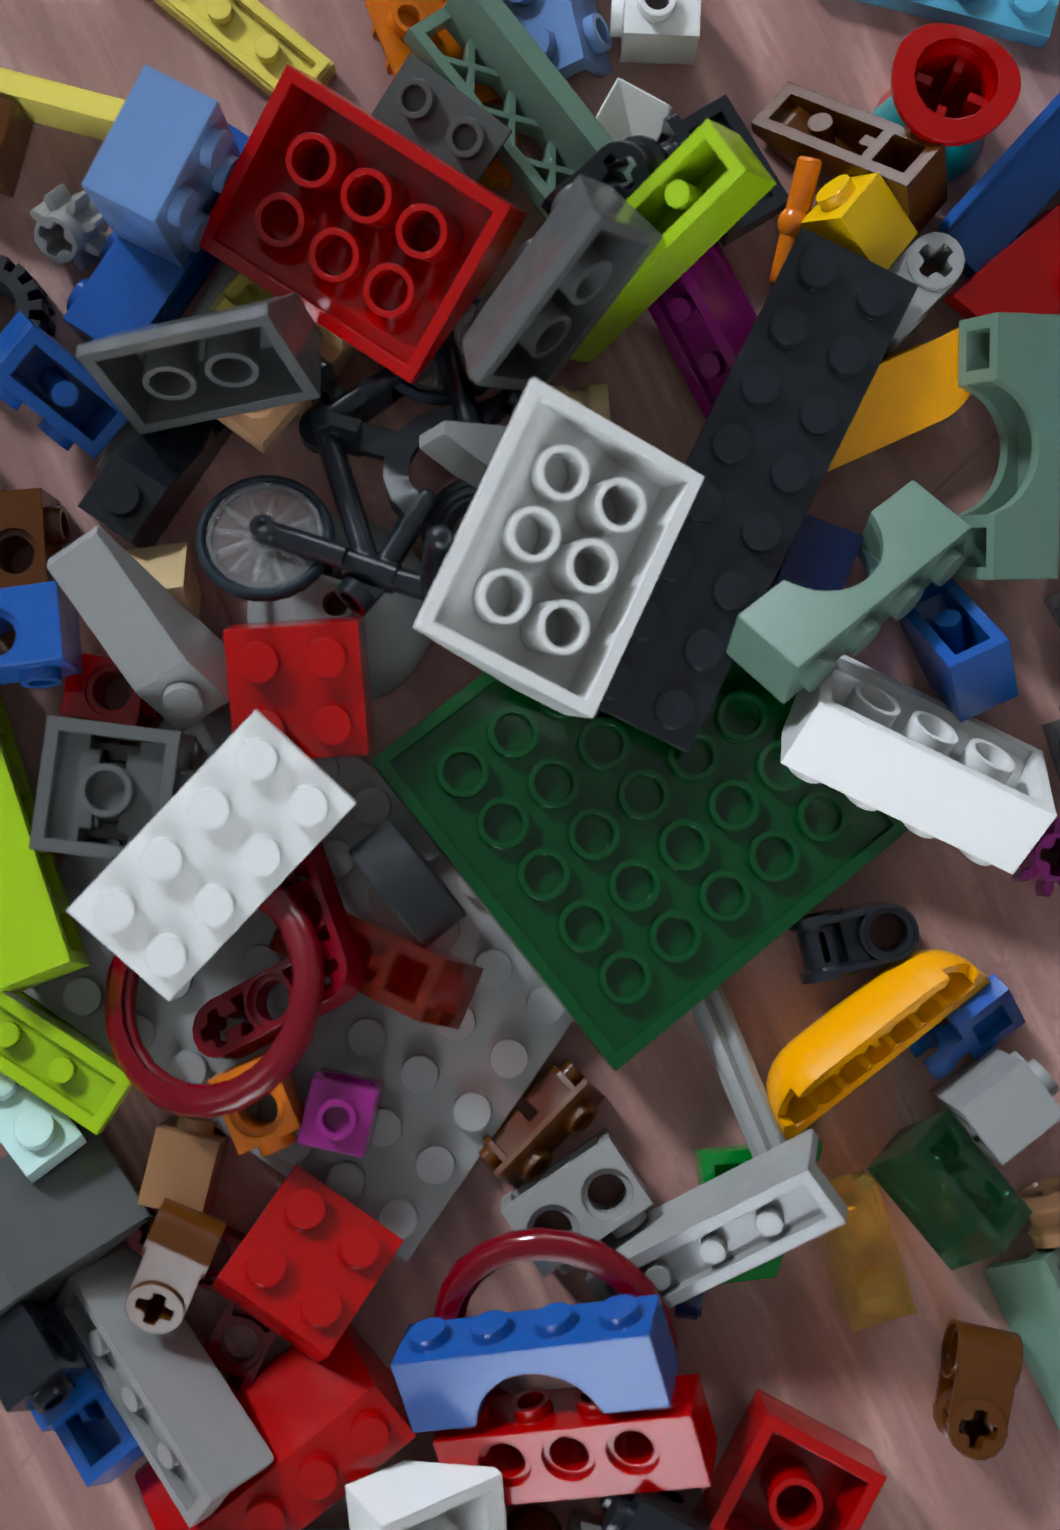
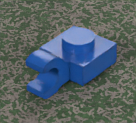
[908,973,1026,1080]

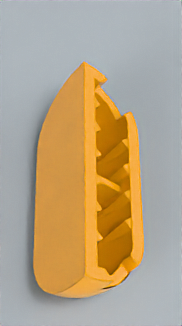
[827,327,971,472]
[766,949,990,1140]

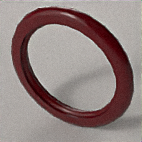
[104,884,325,1118]
[434,1227,678,1397]

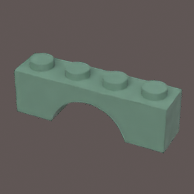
[955,312,1060,580]
[726,480,971,704]

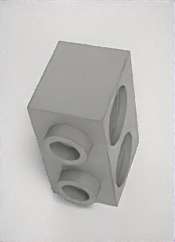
[500,1127,653,1278]

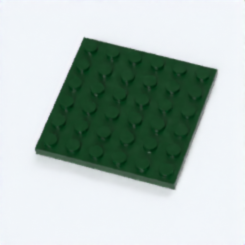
[370,661,909,1071]

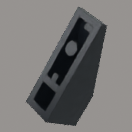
[78,419,233,548]

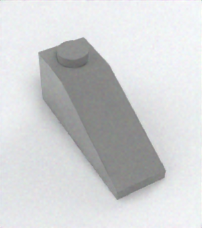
[47,525,229,732]

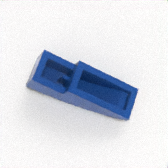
[30,1297,144,1487]

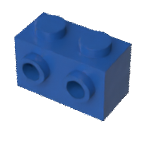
[0,310,128,459]

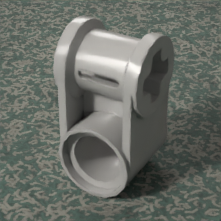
[885,232,965,358]

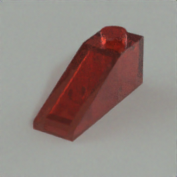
[268,896,484,1029]

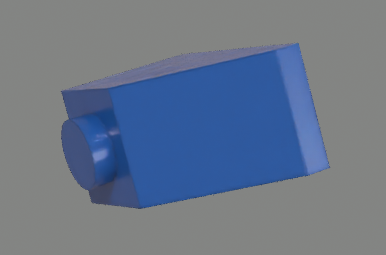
[899,577,1018,723]

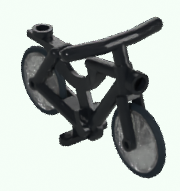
[196,297,524,616]

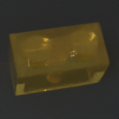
[817,1170,917,1332]

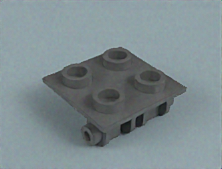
[372,53,512,183]

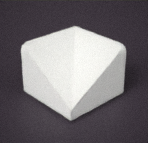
[596,77,673,166]

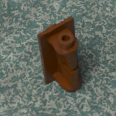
[478,1059,606,1189]

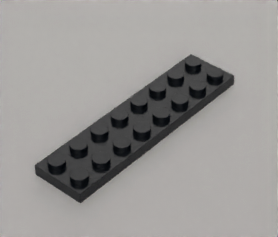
[597,227,919,753]

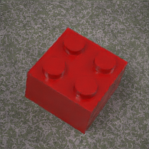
[223,616,375,759]
[211,1164,404,1363]
[703,1388,887,1530]

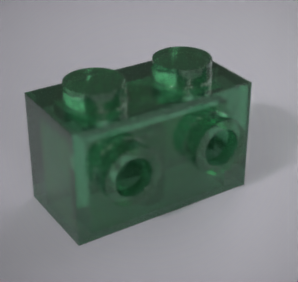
[867,1109,1033,1270]

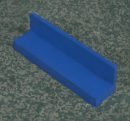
[936,93,1060,279]

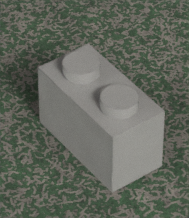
[930,1047,1060,1165]

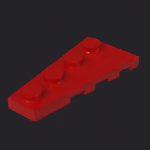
[942,202,1060,319]

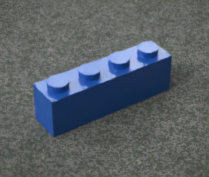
[63,123,249,342]

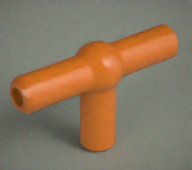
[769,155,822,286]

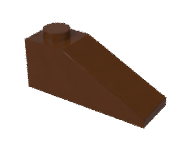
[751,82,948,237]

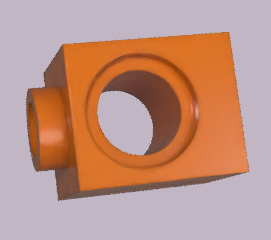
[208,1051,305,1157]

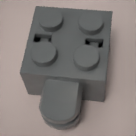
[29,715,198,860]

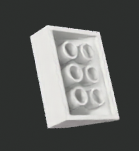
[412,377,705,719]

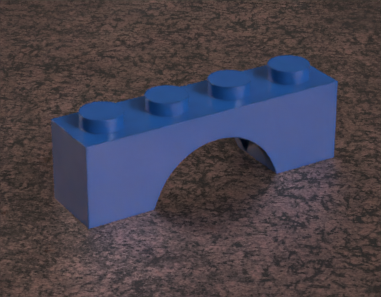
[390,1294,679,1433]

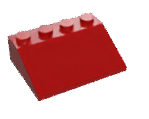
[199,64,527,384]

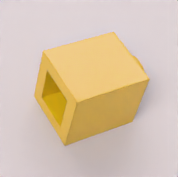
[800,172,918,270]

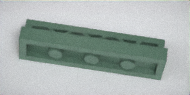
[403,0,635,219]

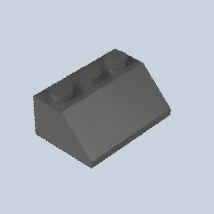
[461,174,663,391]
[76,293,322,435]

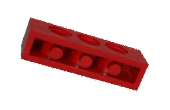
[433,1373,718,1505]

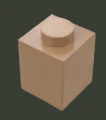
[137,1115,230,1213]

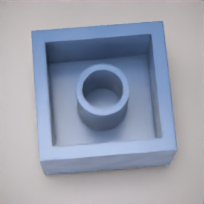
[81,65,241,268]

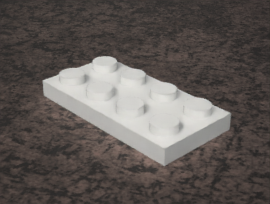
[66,709,356,1001]

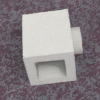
[610,0,701,65]

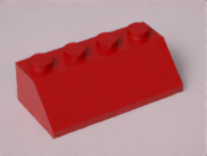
[134,1323,417,1530]

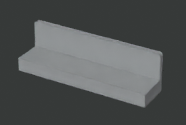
[585,1129,848,1309]
[54,1246,274,1528]

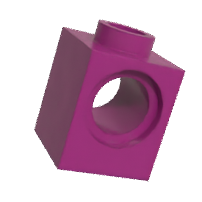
[297,1067,385,1158]

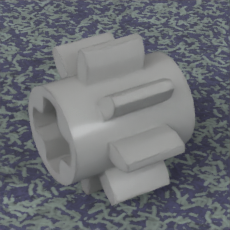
[29,184,109,271]

